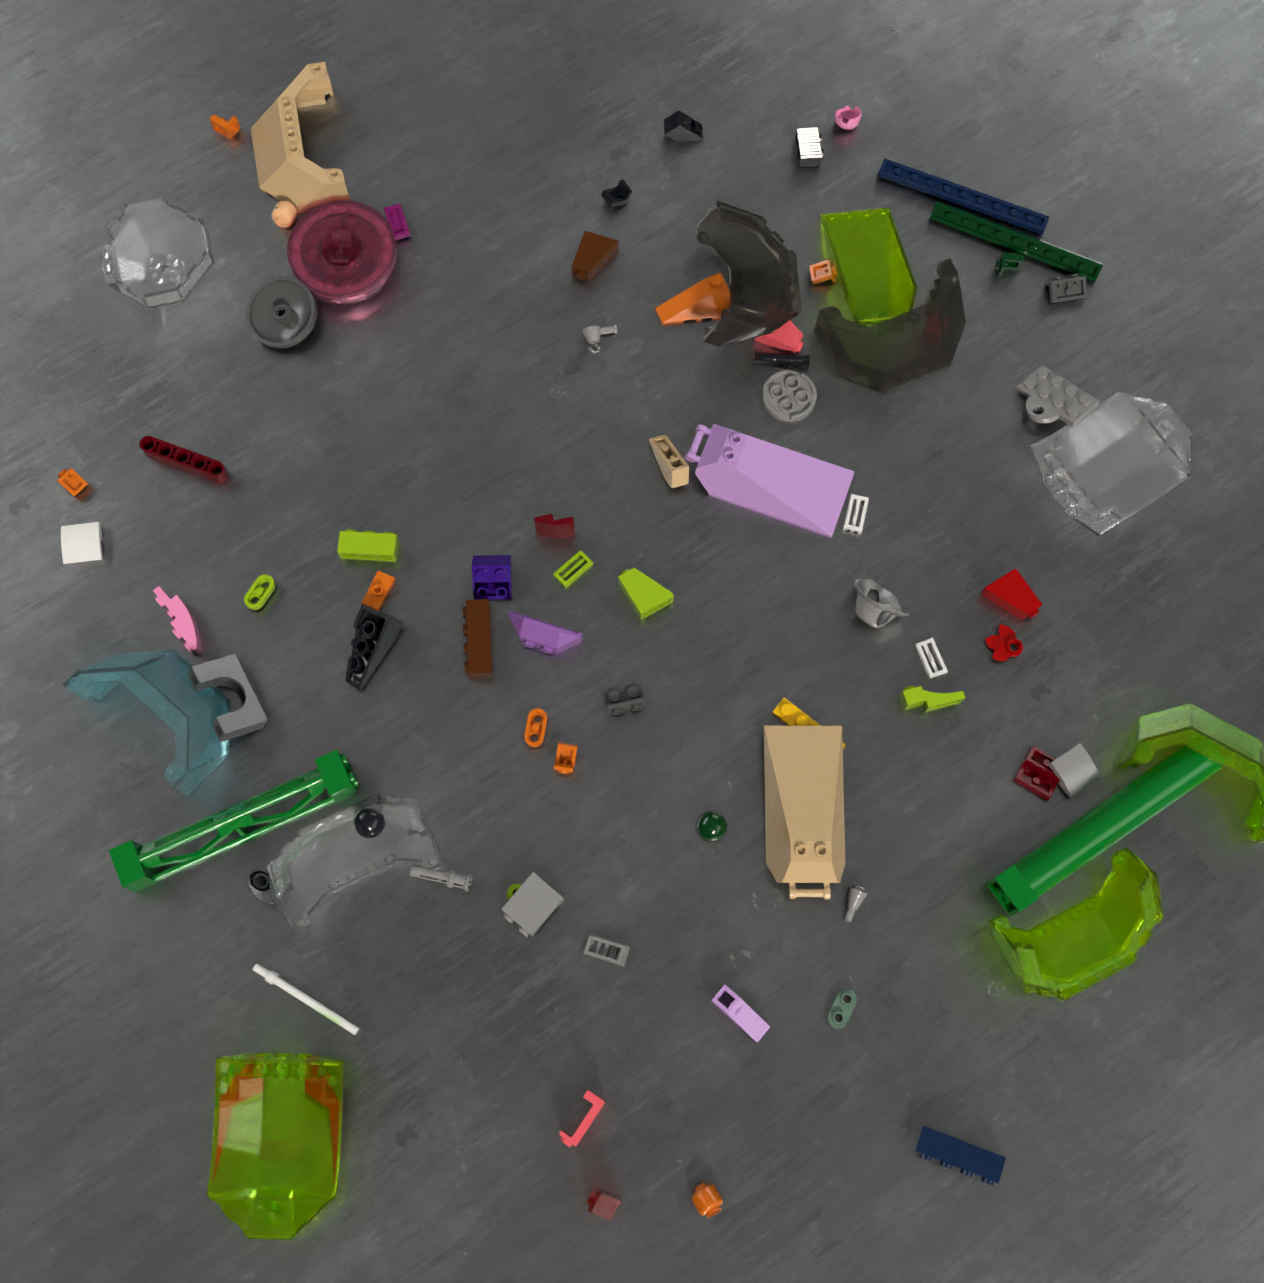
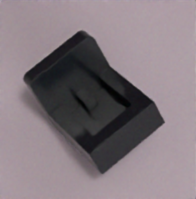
[601,179,632,208]

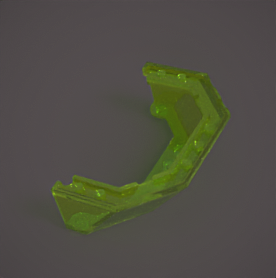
[1114,703,1264,844]
[988,847,1164,1001]

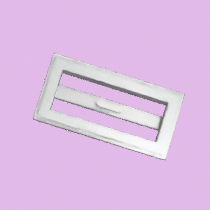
[843,494,869,534]
[914,637,948,680]

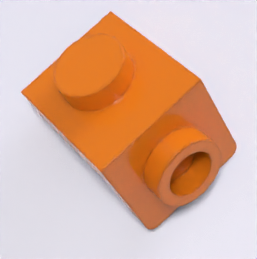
[553,742,578,774]

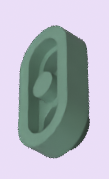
[827,989,857,1029]

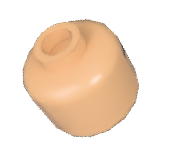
[271,201,298,228]

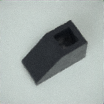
[664,110,703,142]

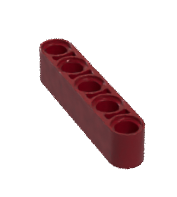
[139,436,229,483]

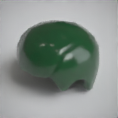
[696,811,728,842]

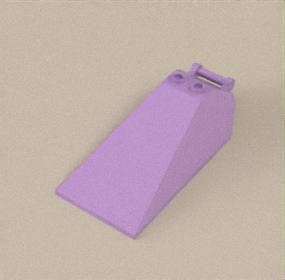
[685,424,855,538]

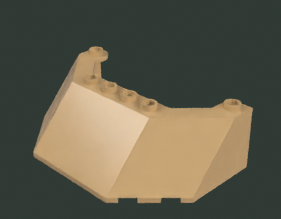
[251,61,352,214]

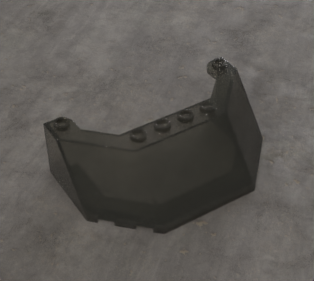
[695,201,802,346]
[814,258,966,393]

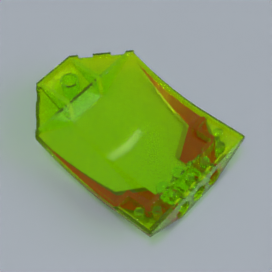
[206,1052,344,1240]

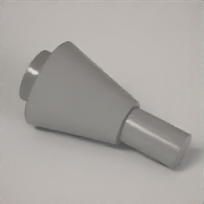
[843,884,867,922]

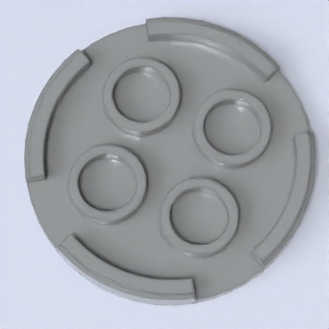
[762,370,817,422]

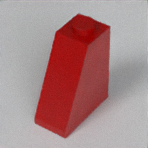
[981,568,1043,620]

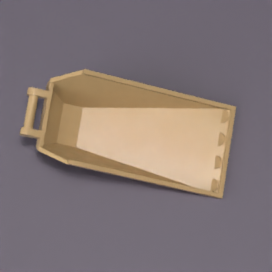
[764,726,845,899]

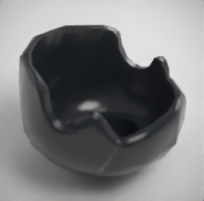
[354,808,386,838]

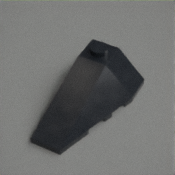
[345,604,403,689]

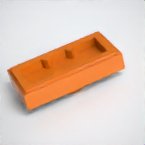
[361,571,396,611]

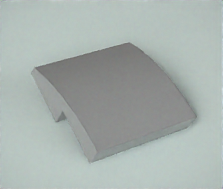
[1049,743,1101,799]

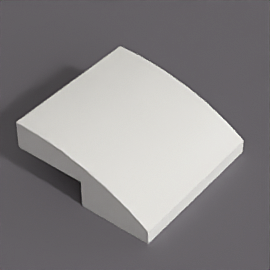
[61,522,104,564]

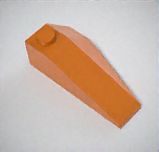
[655,273,735,324]

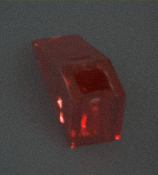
[587,1187,621,1221]

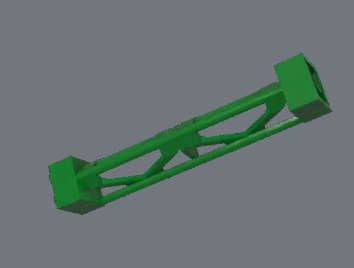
[108,750,359,892]

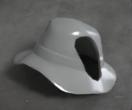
[854,578,910,628]

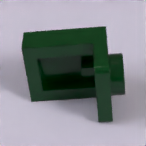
[995,252,1024,277]

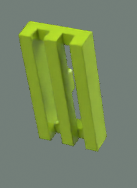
[553,549,593,589]

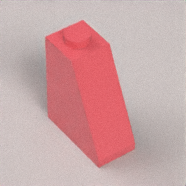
[755,303,804,354]

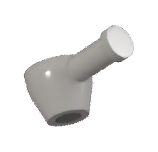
[583,325,617,344]

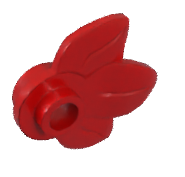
[985,624,1023,661]

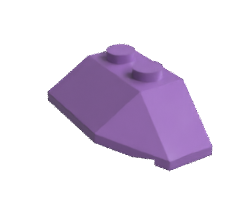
[508,610,583,654]

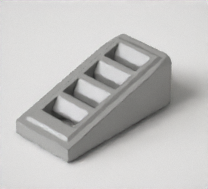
[583,934,630,967]

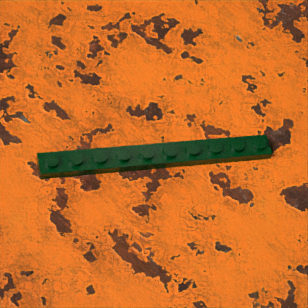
[930,201,1103,281]

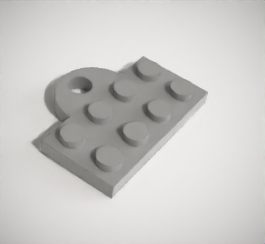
[1017,365,1099,427]

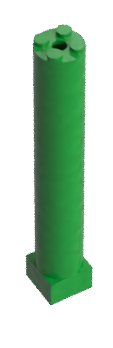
[985,737,1225,916]

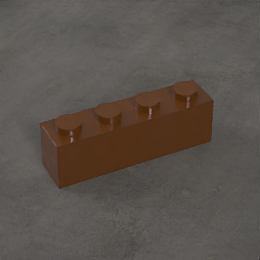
[463,599,493,679]

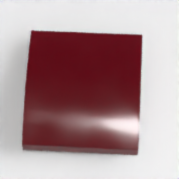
[534,514,575,538]
[1013,745,1060,801]

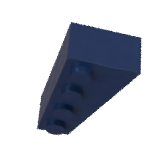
[915,1126,1006,1186]

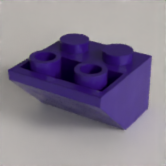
[472,555,512,600]

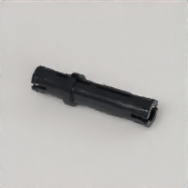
[755,352,810,366]

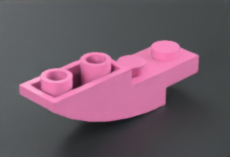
[153,586,202,656]

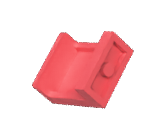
[559,1090,605,1147]

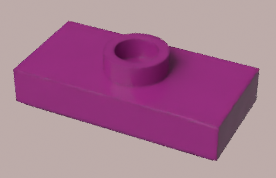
[384,204,410,241]

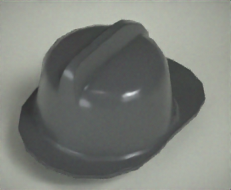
[244,860,285,904]

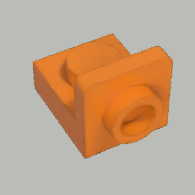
[209,114,240,139]
[809,259,839,284]
[57,468,88,497]

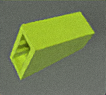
[618,568,674,620]

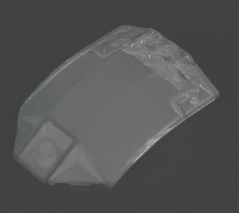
[1029,390,1193,536]

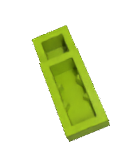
[899,685,965,712]

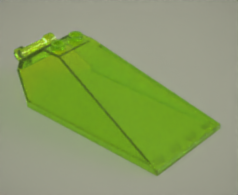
[820,207,917,338]

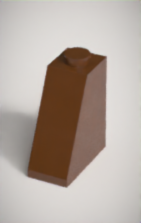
[572,231,619,281]

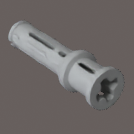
[410,864,473,892]

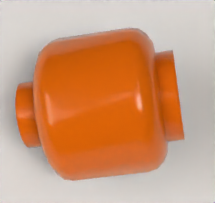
[692,1183,723,1218]

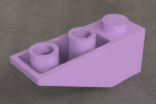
[710,984,770,1043]

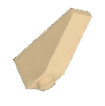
[649,435,689,488]

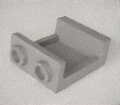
[501,872,564,937]

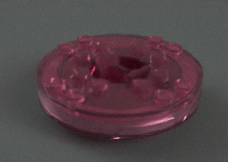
[287,200,398,305]

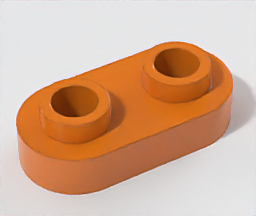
[524,708,548,748]

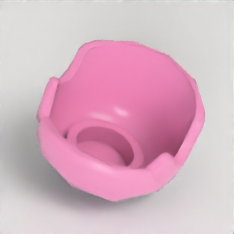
[834,105,862,130]

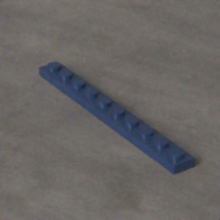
[878,158,1049,235]

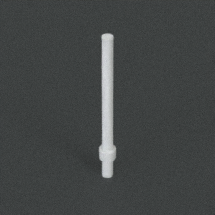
[253,963,360,1035]

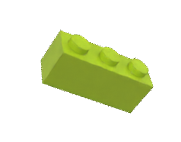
[337,529,399,562]

